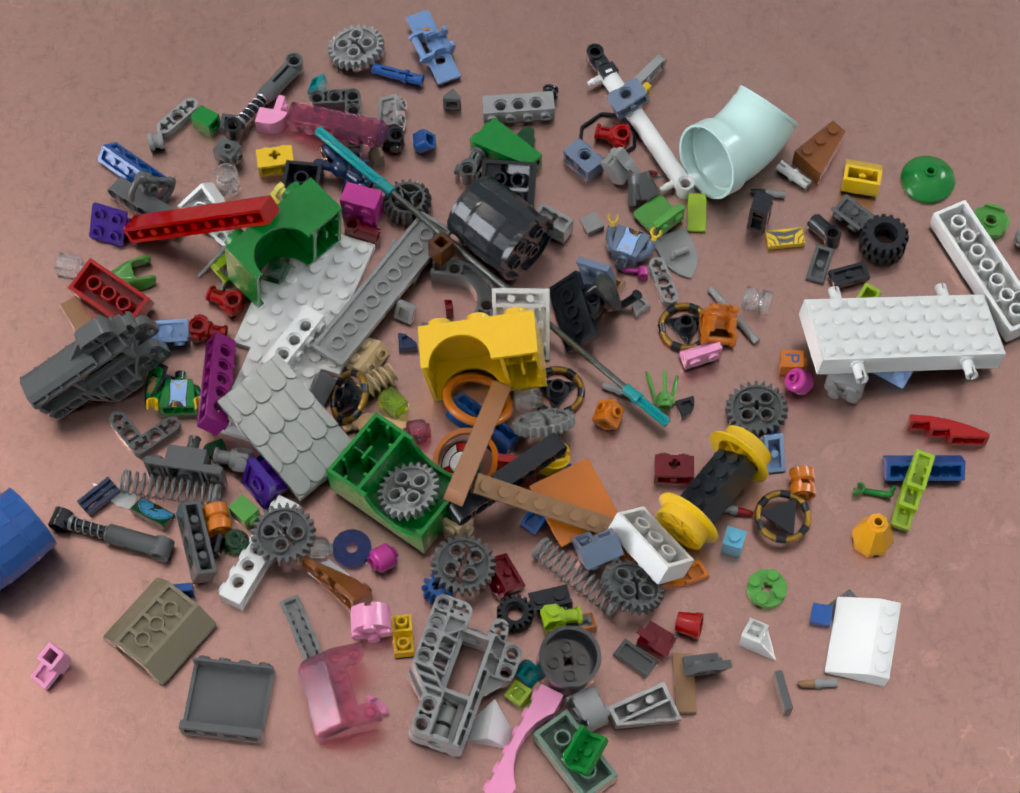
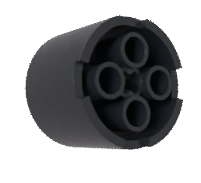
[536,625,601,695]

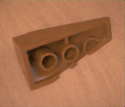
[299,556,373,611]

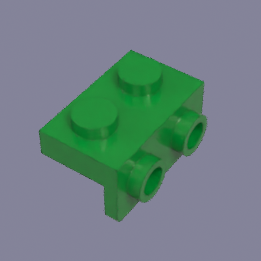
[561,724,609,777]

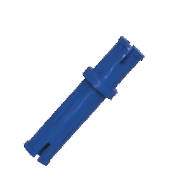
[371,62,425,86]

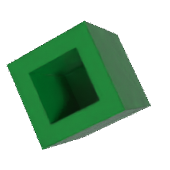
[191,105,220,137]

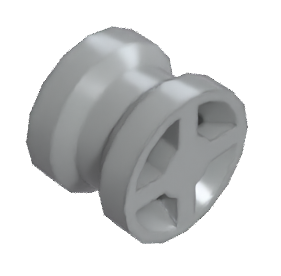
[147,131,165,151]

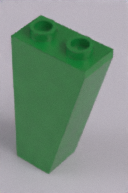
[470,118,542,168]

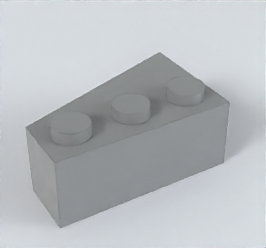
[608,682,682,729]

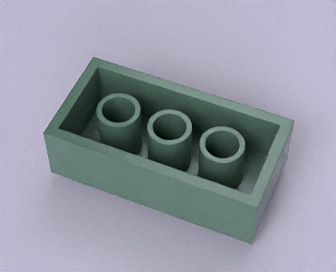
[533,709,618,793]

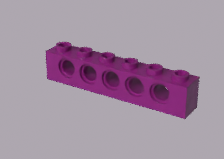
[196,332,236,436]

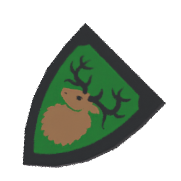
[145,363,175,404]

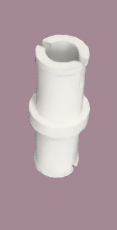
[776,160,812,190]

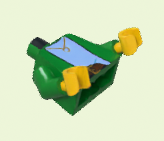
[146,370,201,415]

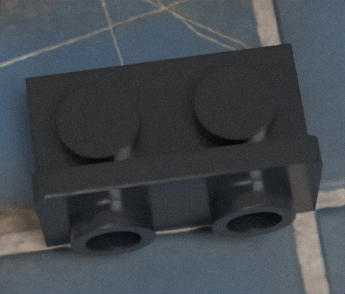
[528,584,573,618]

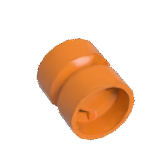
[789,465,816,501]
[202,501,232,537]

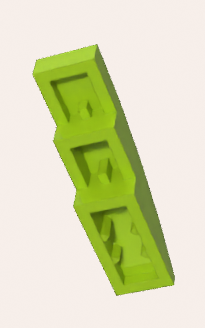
[890,449,935,533]

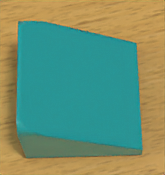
[514,659,539,689]

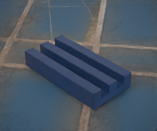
[77,477,121,517]

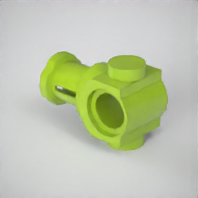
[540,604,583,633]

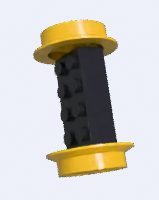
[656,425,771,550]

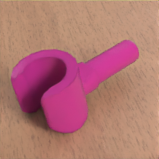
[622,265,648,280]

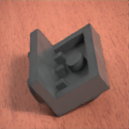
[831,194,875,233]

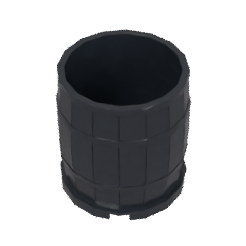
[447,176,554,280]

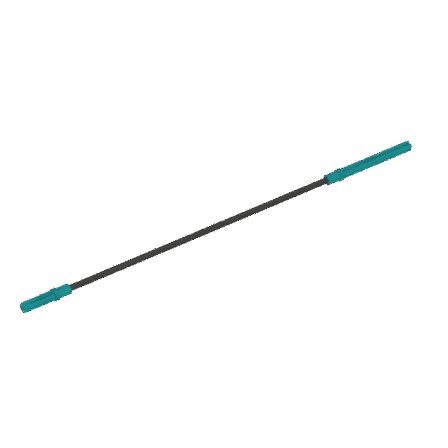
[315,126,671,427]

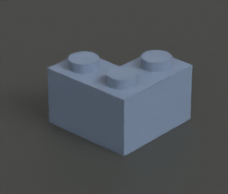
[571,528,624,570]

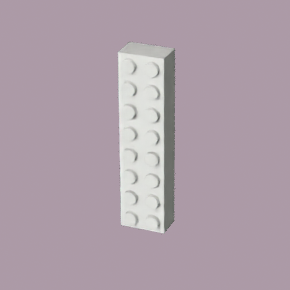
[929,200,1020,342]

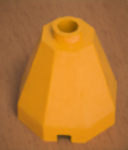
[851,513,894,558]

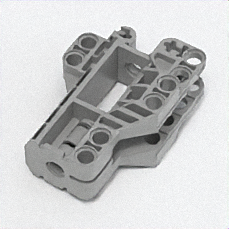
[406,594,522,757]

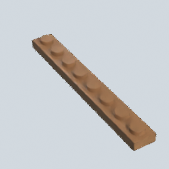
[470,473,614,534]

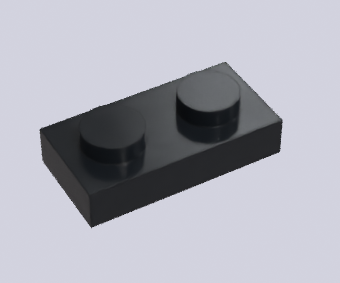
[828,261,870,289]

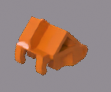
[699,302,739,347]

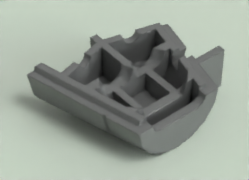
[628,171,663,206]

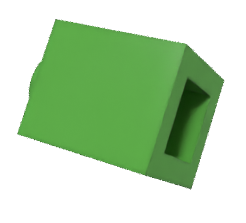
[228,494,260,529]

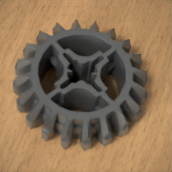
[383,179,432,226]

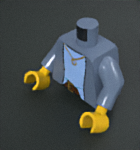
[605,213,663,270]

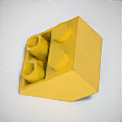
[840,159,882,197]

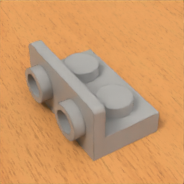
[377,93,407,132]

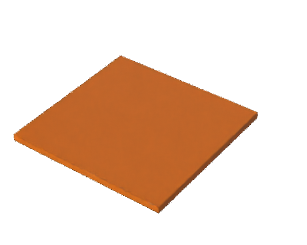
[528,458,618,547]

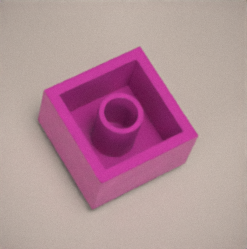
[340,182,384,228]

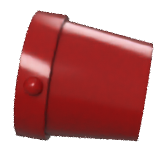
[675,612,704,639]

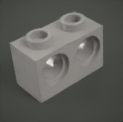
[536,203,574,244]

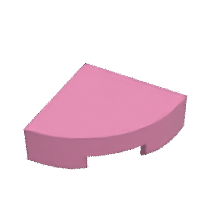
[366,695,389,717]

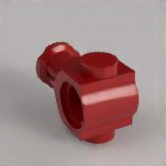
[594,123,631,148]
[205,285,245,317]
[189,314,228,343]

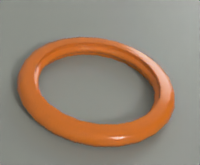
[442,373,513,426]

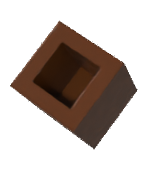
[428,232,455,266]

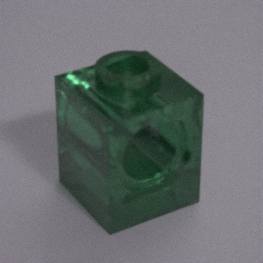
[262,256,291,285]

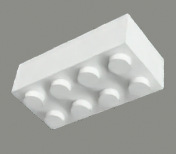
[608,506,694,585]

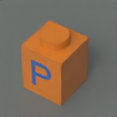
[779,350,807,375]

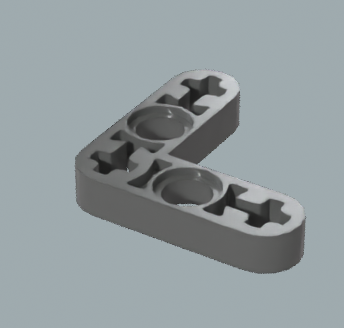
[109,411,181,458]

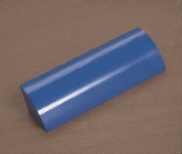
[445,392,521,455]
[883,455,966,481]

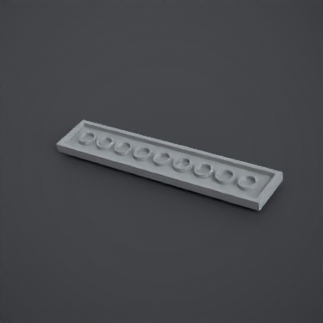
[312,211,452,369]

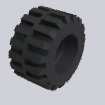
[859,214,909,265]

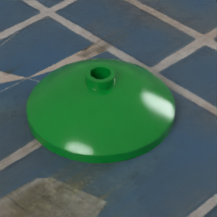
[900,155,956,204]

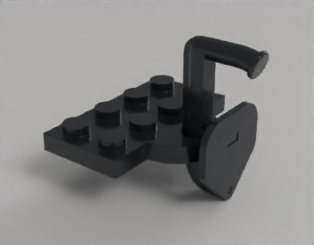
[548,270,642,354]

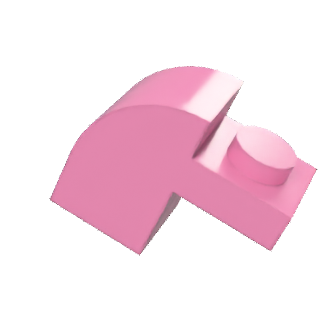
[255,95,289,134]
[30,642,71,690]

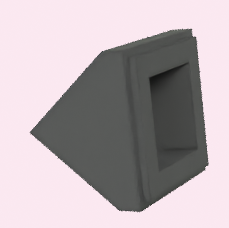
[443,88,461,110]

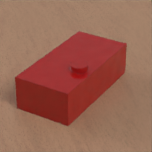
[68,258,154,318]

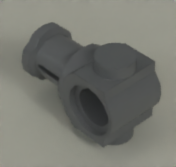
[454,147,486,185]

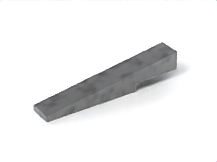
[279,594,344,711]

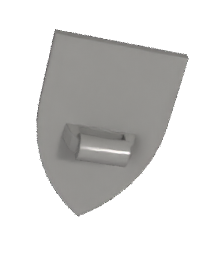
[655,228,698,279]

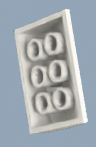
[824,597,901,687]

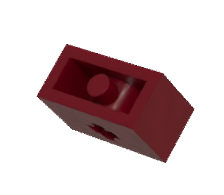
[654,453,694,485]

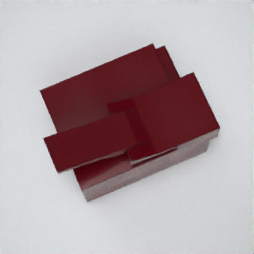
[636,620,677,662]

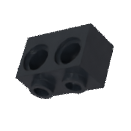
[747,191,774,233]

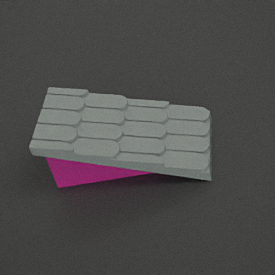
[217,353,352,502]

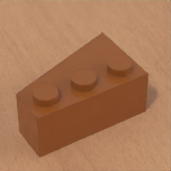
[792,120,846,185]

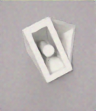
[739,617,776,661]
[467,699,512,748]

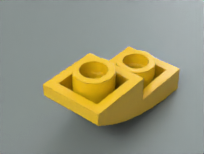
[391,614,415,658]

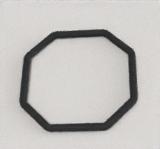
[579,112,637,153]

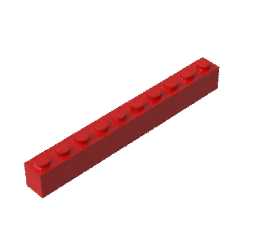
[123,195,280,243]

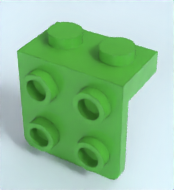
[634,194,685,236]

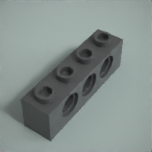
[176,500,217,584]

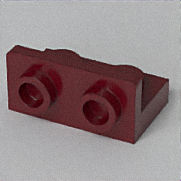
[488,553,526,601]

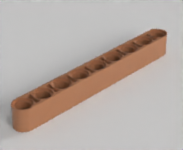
[443,380,511,506]

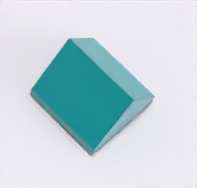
[307,73,328,94]

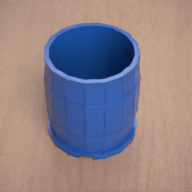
[0,487,57,591]

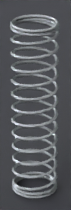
[120,469,222,506]
[531,537,620,616]

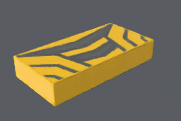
[765,227,805,250]

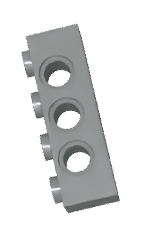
[482,91,555,124]

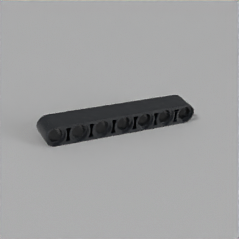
[446,433,568,526]

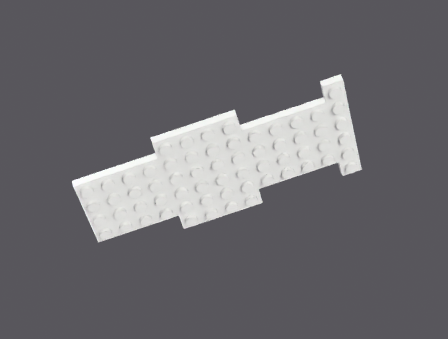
[220,234,375,442]

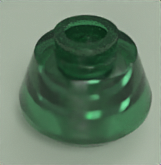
[222,529,249,555]

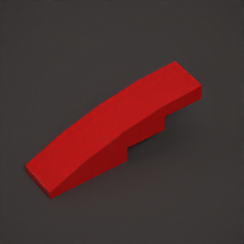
[907,414,990,445]

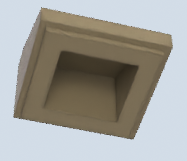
[368,142,385,168]

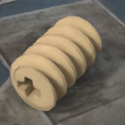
[355,363,398,397]

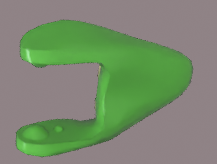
[111,255,156,290]

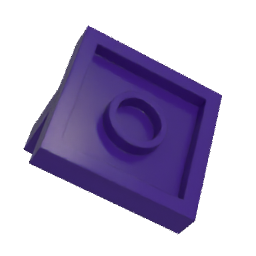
[241,457,289,510]

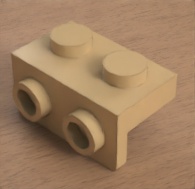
[345,338,390,376]
[442,517,474,540]

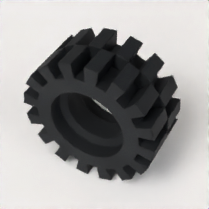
[497,594,533,634]

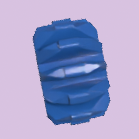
[421,573,453,605]

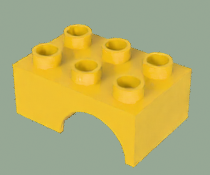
[418,307,548,402]

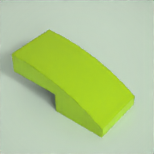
[504,680,533,712]

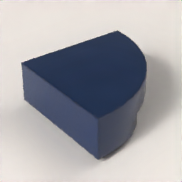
[398,333,418,353]

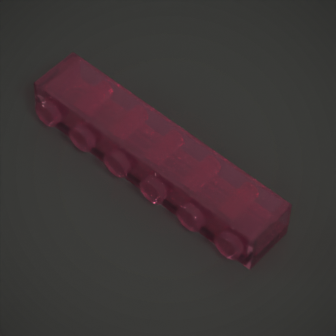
[284,102,390,148]

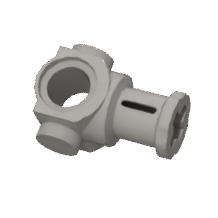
[213,447,253,473]

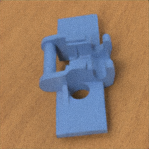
[406,10,461,86]

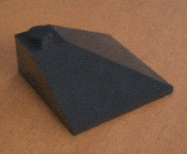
[481,159,537,207]

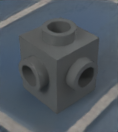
[213,137,243,169]

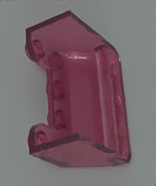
[297,642,383,741]

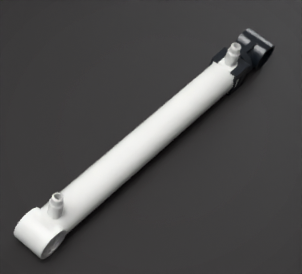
[586,43,695,199]

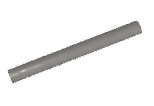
[708,286,760,345]

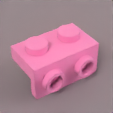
[679,342,723,370]

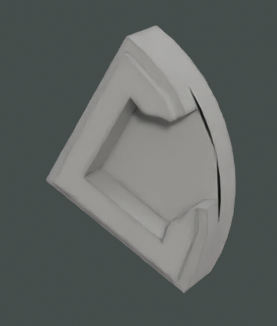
[632,297,651,319]

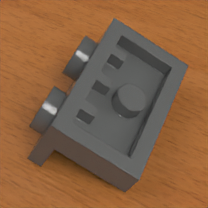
[682,652,733,677]

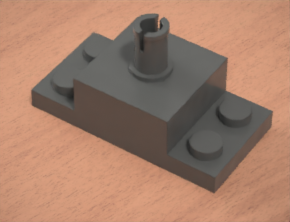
[144,435,228,490]

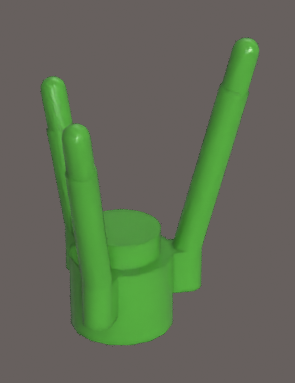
[645,370,679,411]

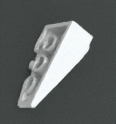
[177,182,235,246]

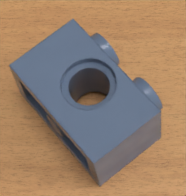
[606,77,650,120]
[563,138,604,182]

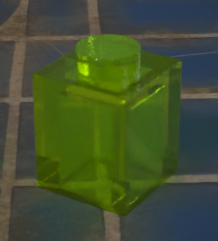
[378,386,408,420]

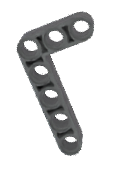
[309,88,364,160]

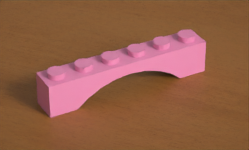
[483,684,564,793]

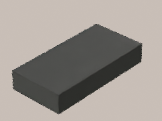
[613,638,658,679]
[772,670,793,716]

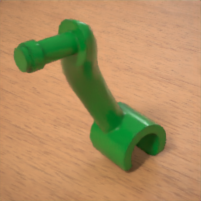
[853,482,897,497]

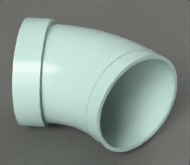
[679,85,799,199]

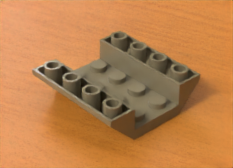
[103,577,217,686]

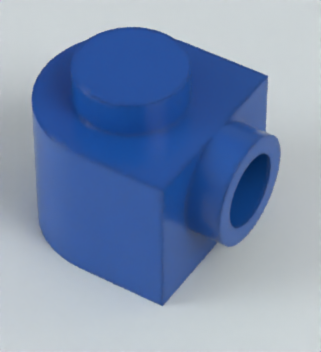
[413,129,436,153]

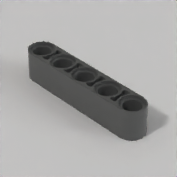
[107,177,174,214]

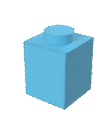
[721,526,747,558]

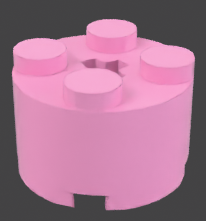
[351,602,392,643]

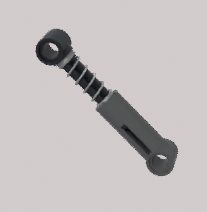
[224,52,304,141]
[48,506,175,562]

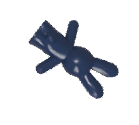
[313,144,375,193]

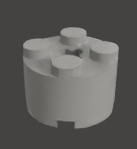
[824,373,868,403]
[565,686,611,732]

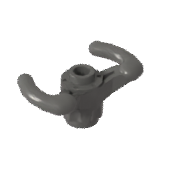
[128,171,176,203]

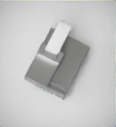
[600,147,642,185]

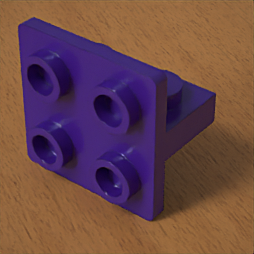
[89,202,131,246]

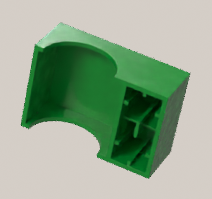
[224,177,342,308]
[326,412,472,553]

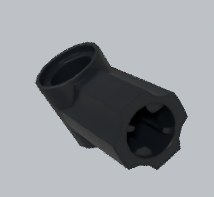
[807,214,841,249]

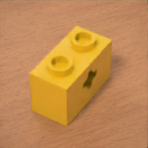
[256,145,294,178]

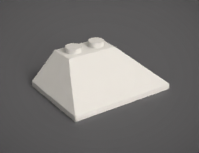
[492,288,550,360]

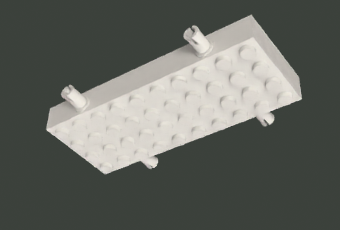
[799,283,1006,384]

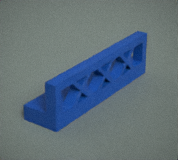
[97,142,166,196]

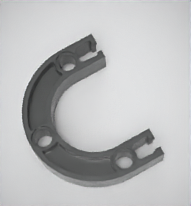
[421,259,494,326]

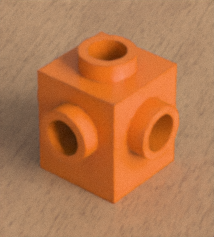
[592,399,625,430]

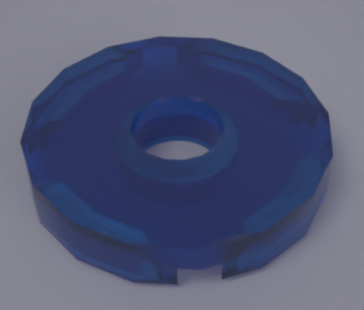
[332,529,372,568]

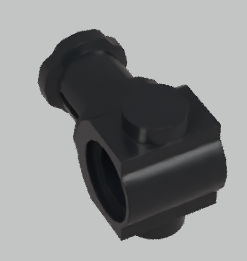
[369,126,405,153]

